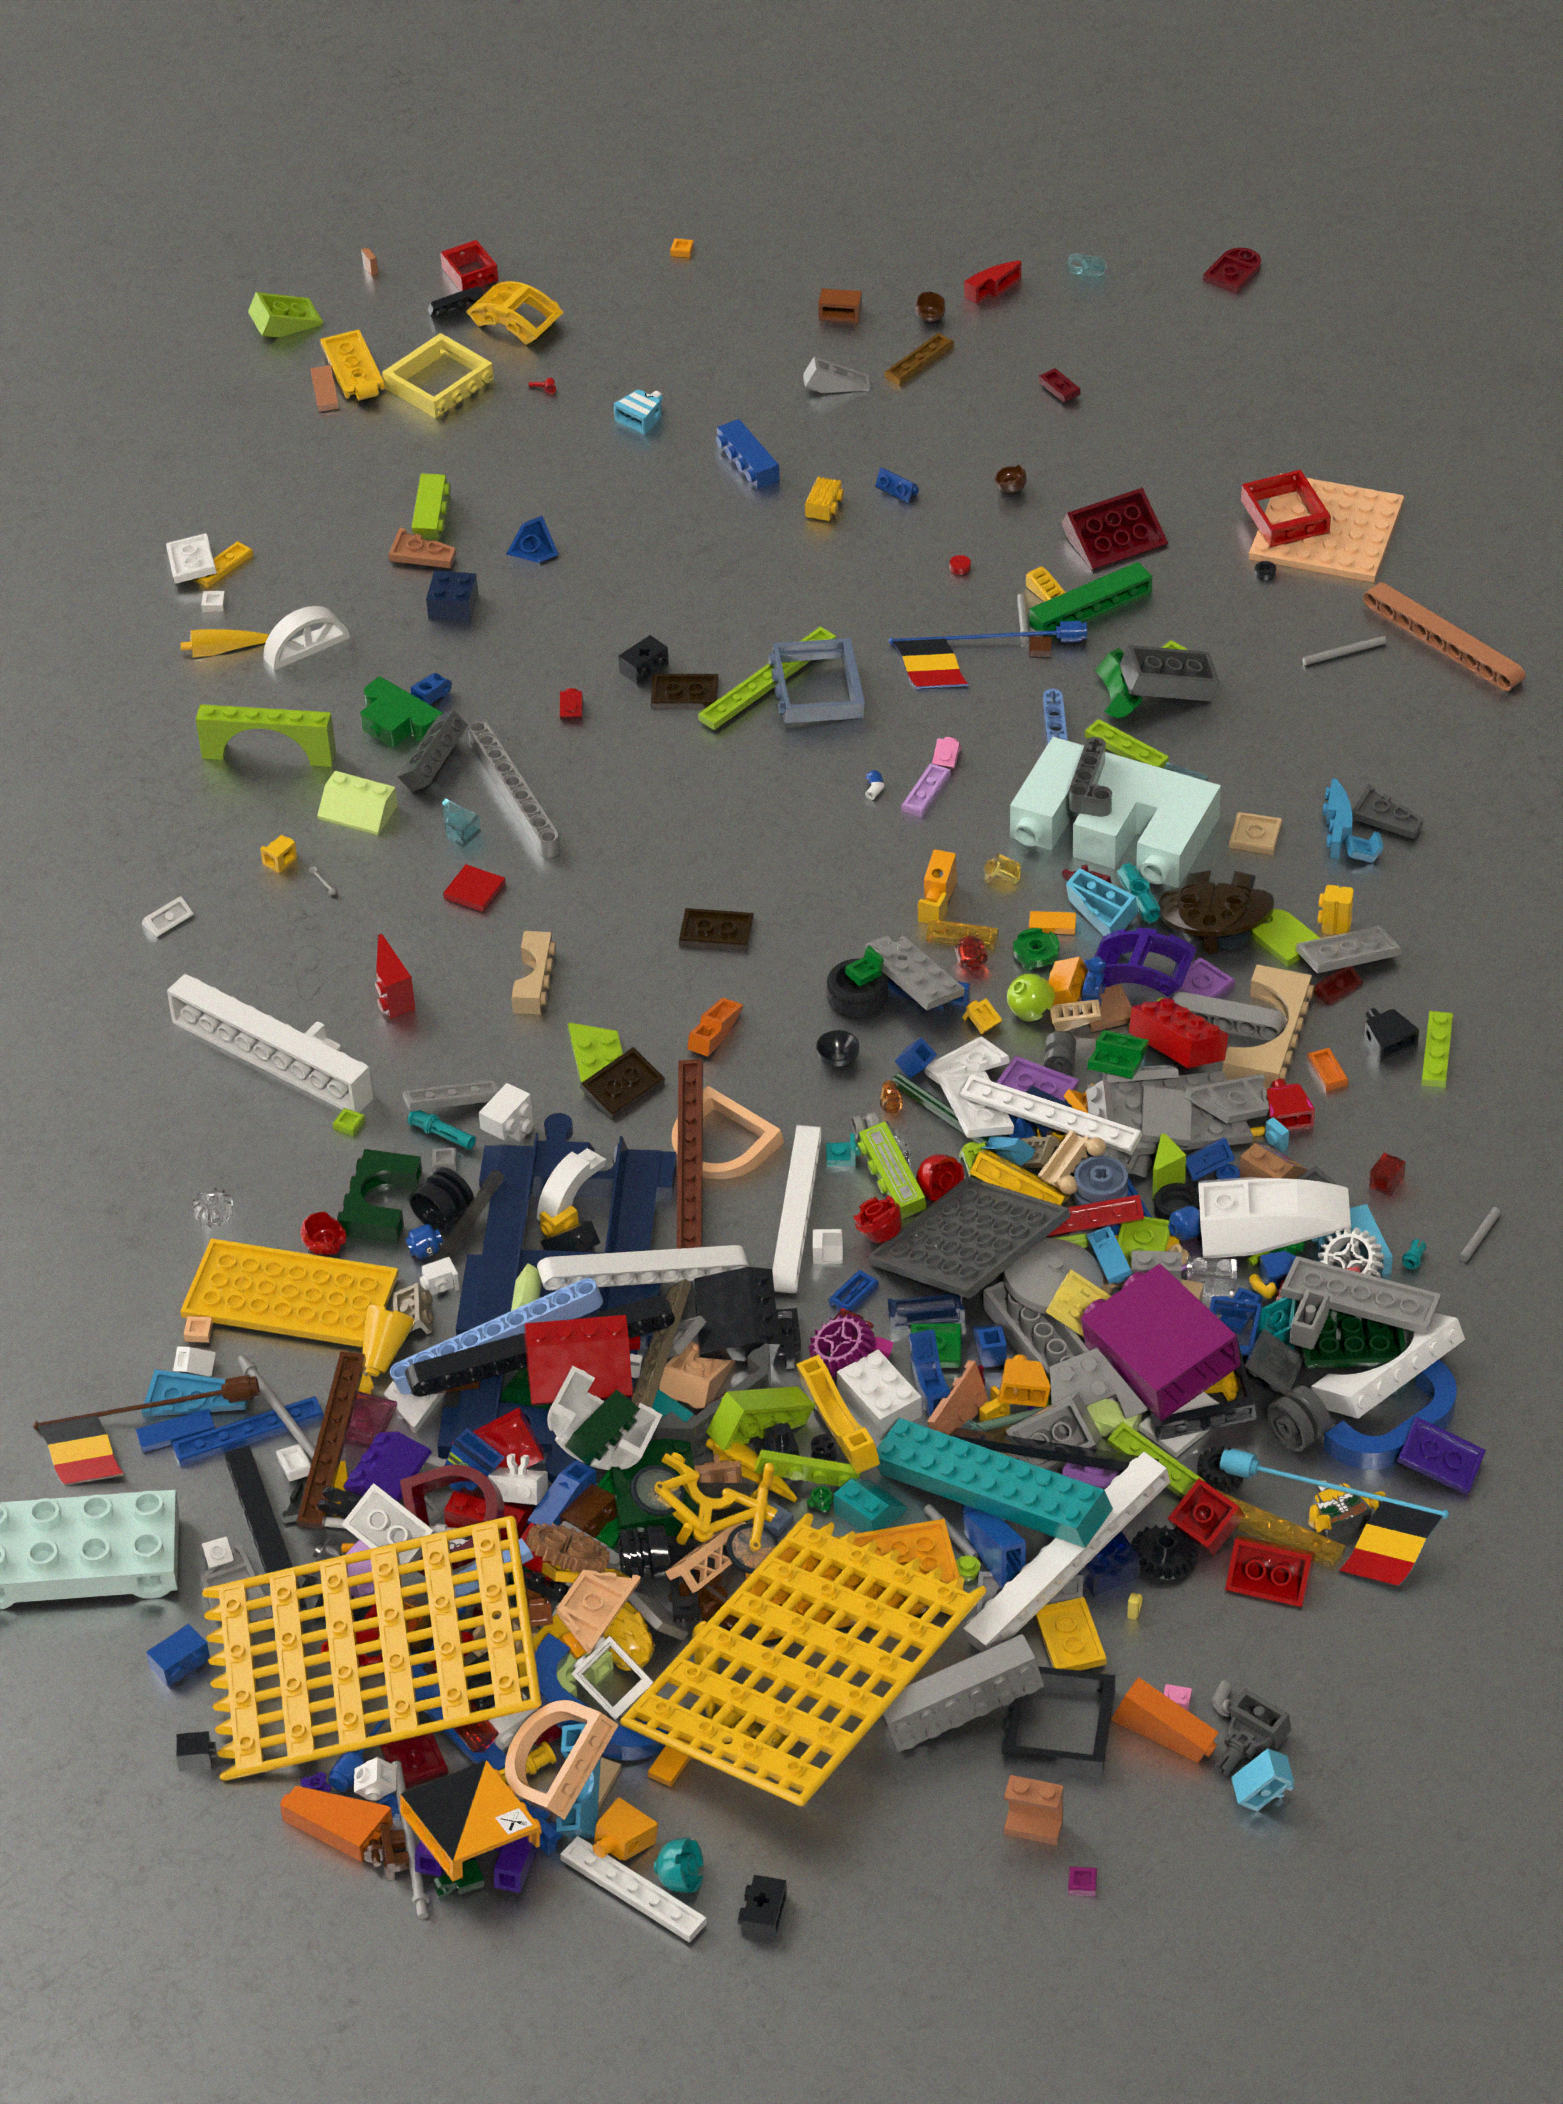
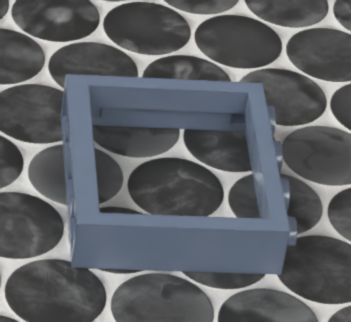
[769,638,865,723]

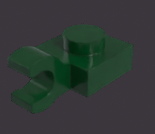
[434,1859,485,1898]

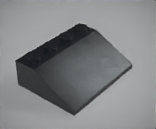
[693,1267,780,1364]

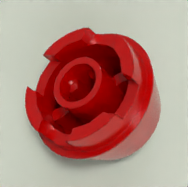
[854,1196,902,1243]

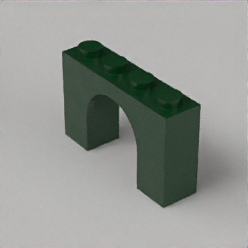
[337,1149,423,1244]

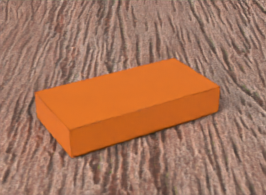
[1307,1048,1348,1092]

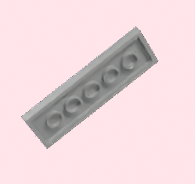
[1281,1256,1441,1334]

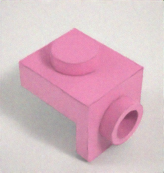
[932,737,962,770]

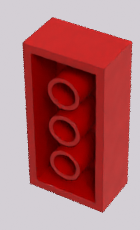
[1129,998,1229,1068]

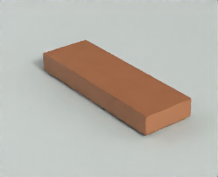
[310,365,339,412]

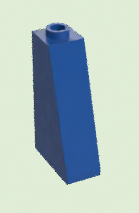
[964,1510,1026,1589]

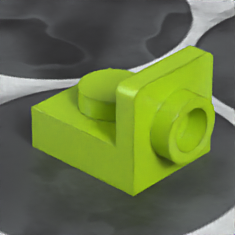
[959,1141,986,1177]

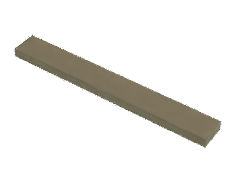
[631,1279,692,1408]

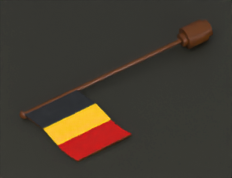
[33,1375,260,1486]

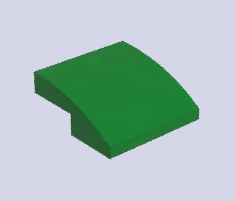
[1087,1030,1149,1079]

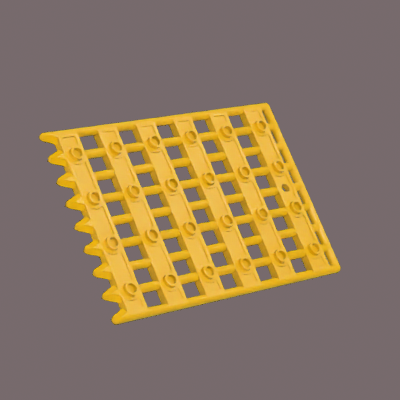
[620,1513,986,1807]
[202,1516,542,1781]

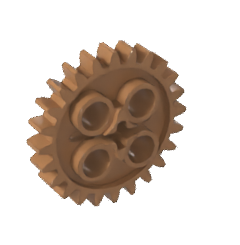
[526,1523,610,1573]

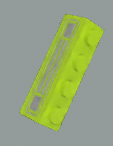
[857,1121,927,1220]

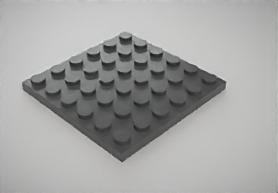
[867,1176,1071,1299]

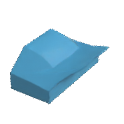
[981,1136,1036,1166]

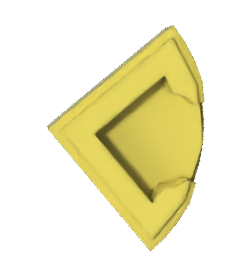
[1127,1592,1143,1620]

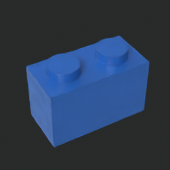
[146,1624,210,1687]

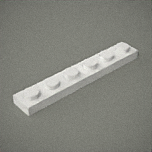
[560,1836,707,1943]

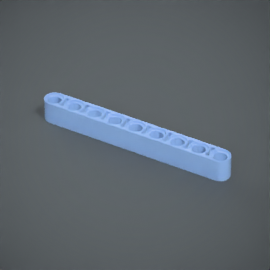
[390,1278,603,1394]

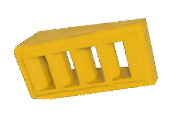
[1026,566,1066,602]

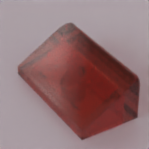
[1314,966,1363,1005]
[442,1700,499,1753]

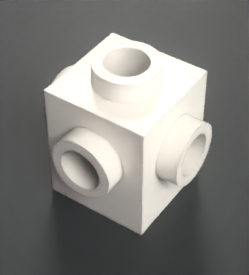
[354,1757,397,1802]

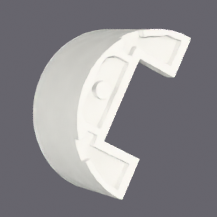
[547,1366,662,1470]

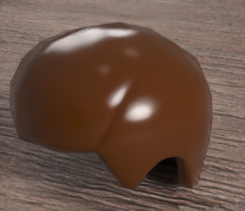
[915,292,946,323]
[995,465,1027,494]

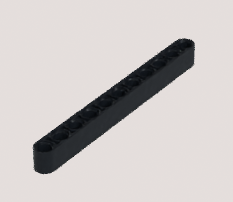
[405,1295,675,1397]

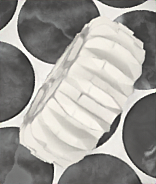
[1318,1227,1385,1278]

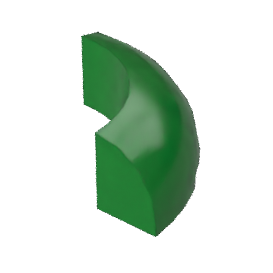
[1095,648,1143,718]

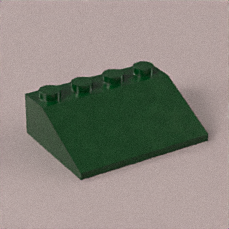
[1300,1309,1406,1368]
[610,1438,699,1539]

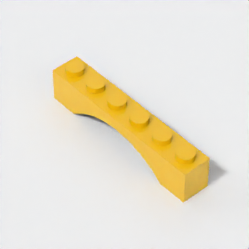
[796,1355,880,1474]

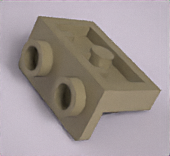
[1020,1135,1061,1168]
[393,1283,434,1334]

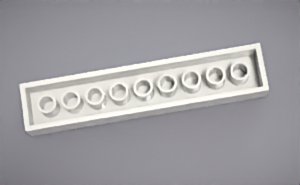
[167,974,373,1113]

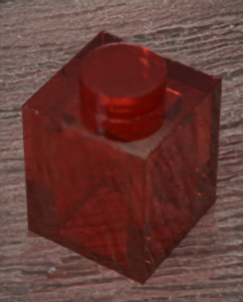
[1369,1152,1406,1196]

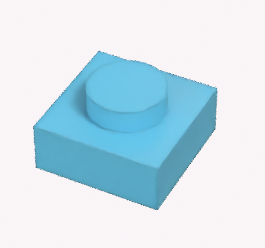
[1265,1117,1289,1151]

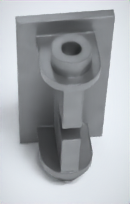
[301,1536,342,1588]

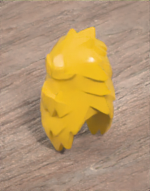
[603,1601,655,1673]

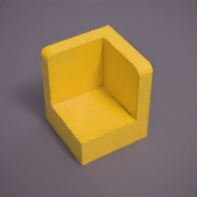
[918,892,948,927]

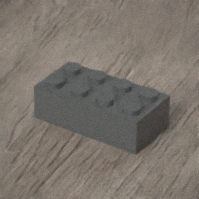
[1120,645,1220,701]

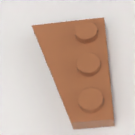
[388,527,456,568]
[927,1360,989,1436]

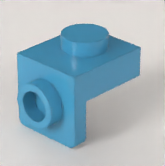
[1345,832,1383,863]

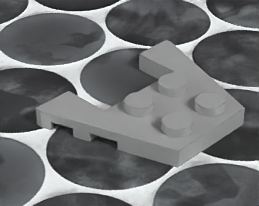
[1050,1348,1149,1419]

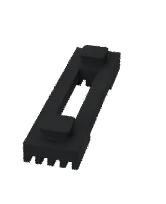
[669,1544,700,1623]

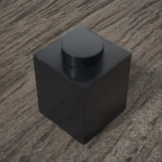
[176,1731,217,1772]

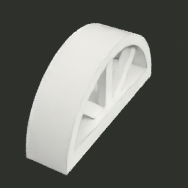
[264,606,350,670]

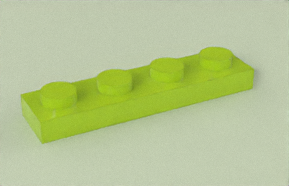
[1085,719,1169,768]
[1421,1011,1453,1088]
[1106,1421,1205,1499]
[755,1449,861,1488]

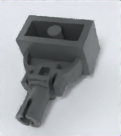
[1214,1688,1292,1776]

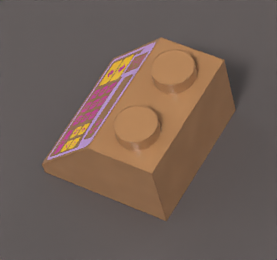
[1239,1143,1308,1179]

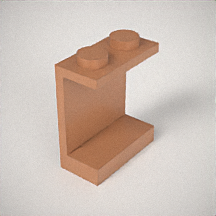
[1004,1775,1064,1845]

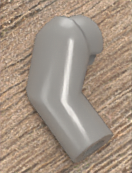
[1211,1681,1232,1717]

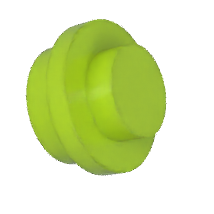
[956,1555,981,1580]

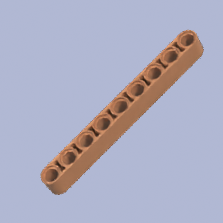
[1363,582,1526,691]

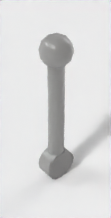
[309,866,337,896]

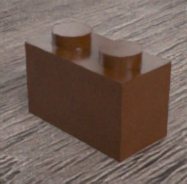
[559,1484,617,1538]

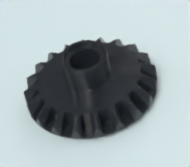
[1130,1524,1198,1580]

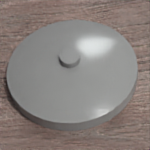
[1003,1238,1103,1315]

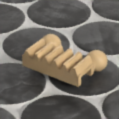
[1038,1130,1106,1195]

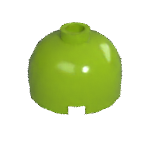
[1007,974,1055,1022]

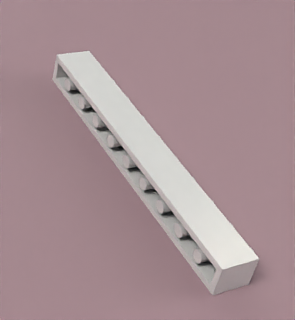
[963,1452,1170,1652]

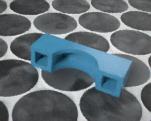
[556,1723,601,1840]

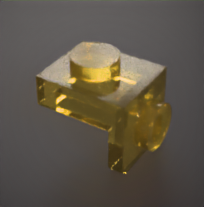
[984,853,1021,885]

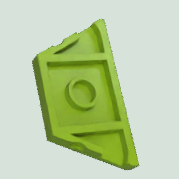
[568,1023,623,1094]

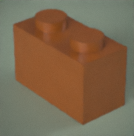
[818,288,862,322]

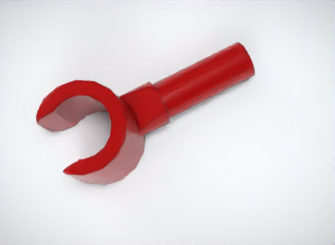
[528,378,556,394]

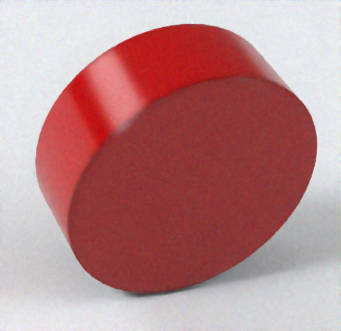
[949,555,971,575]

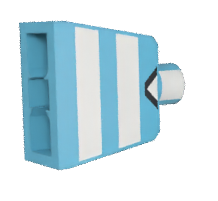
[613,390,663,435]

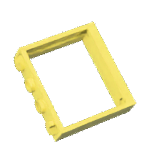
[382,333,494,418]

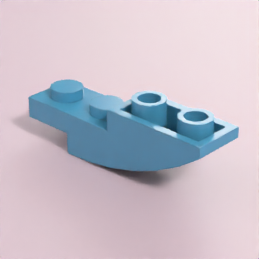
[1322,778,1353,859]
[1087,1226,1132,1284]

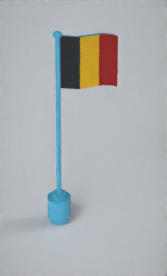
[1220,1448,1449,1586]

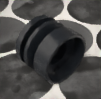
[409,1167,475,1233]
[617,1524,670,1581]

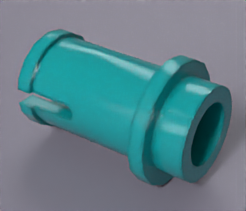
[1402,1239,1427,1270]

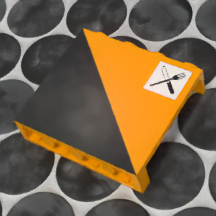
[400,1760,542,1881]

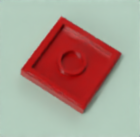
[443,864,506,912]

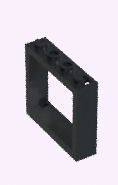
[1150,1332,1257,1441]
[1001,1666,1116,1778]

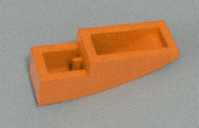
[687,997,743,1057]

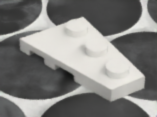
[924,1036,1010,1084]

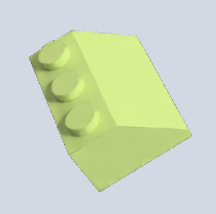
[317,771,398,835]

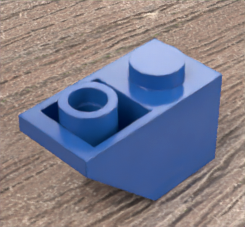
[973,1324,1007,1368]

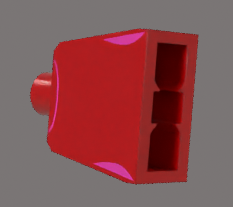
[1266,1079,1315,1130]

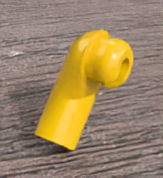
[1248,1274,1279,1299]

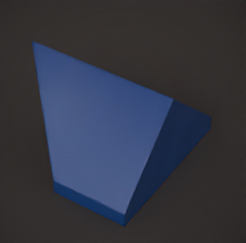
[506,516,559,563]

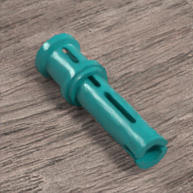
[407,1110,476,1150]

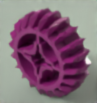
[808,1313,876,1379]

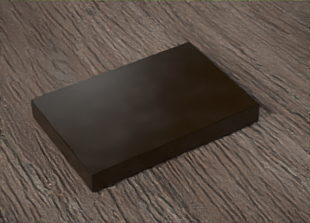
[651,674,719,709]
[679,908,754,951]
[580,1047,665,1120]

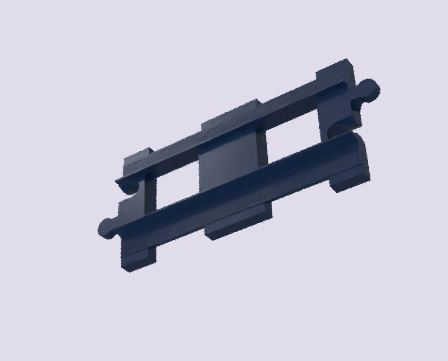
[437,1113,677,1483]

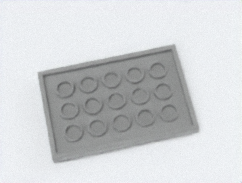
[1087,1071,1253,1158]

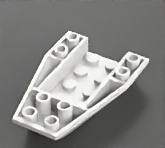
[1199,1177,1351,1259]

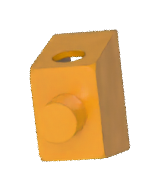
[924,849,957,903]
[998,1354,1051,1407]
[593,1797,659,1861]

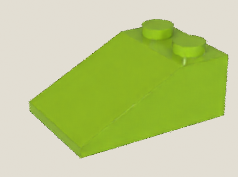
[248,292,323,338]

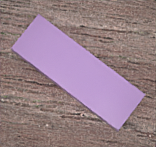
[901,763,951,817]

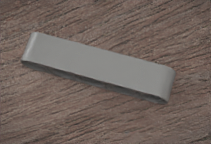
[1172,992,1285,1041]

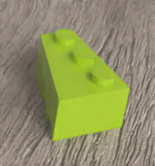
[412,473,451,540]

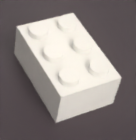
[837,1349,922,1439]

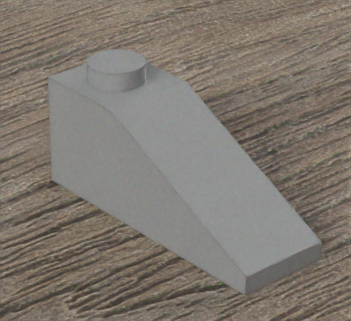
[803,356,871,393]

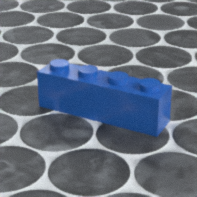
[716,419,780,489]

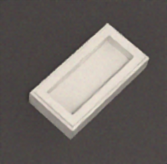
[276,1444,311,1482]

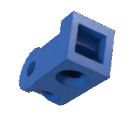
[411,673,452,705]

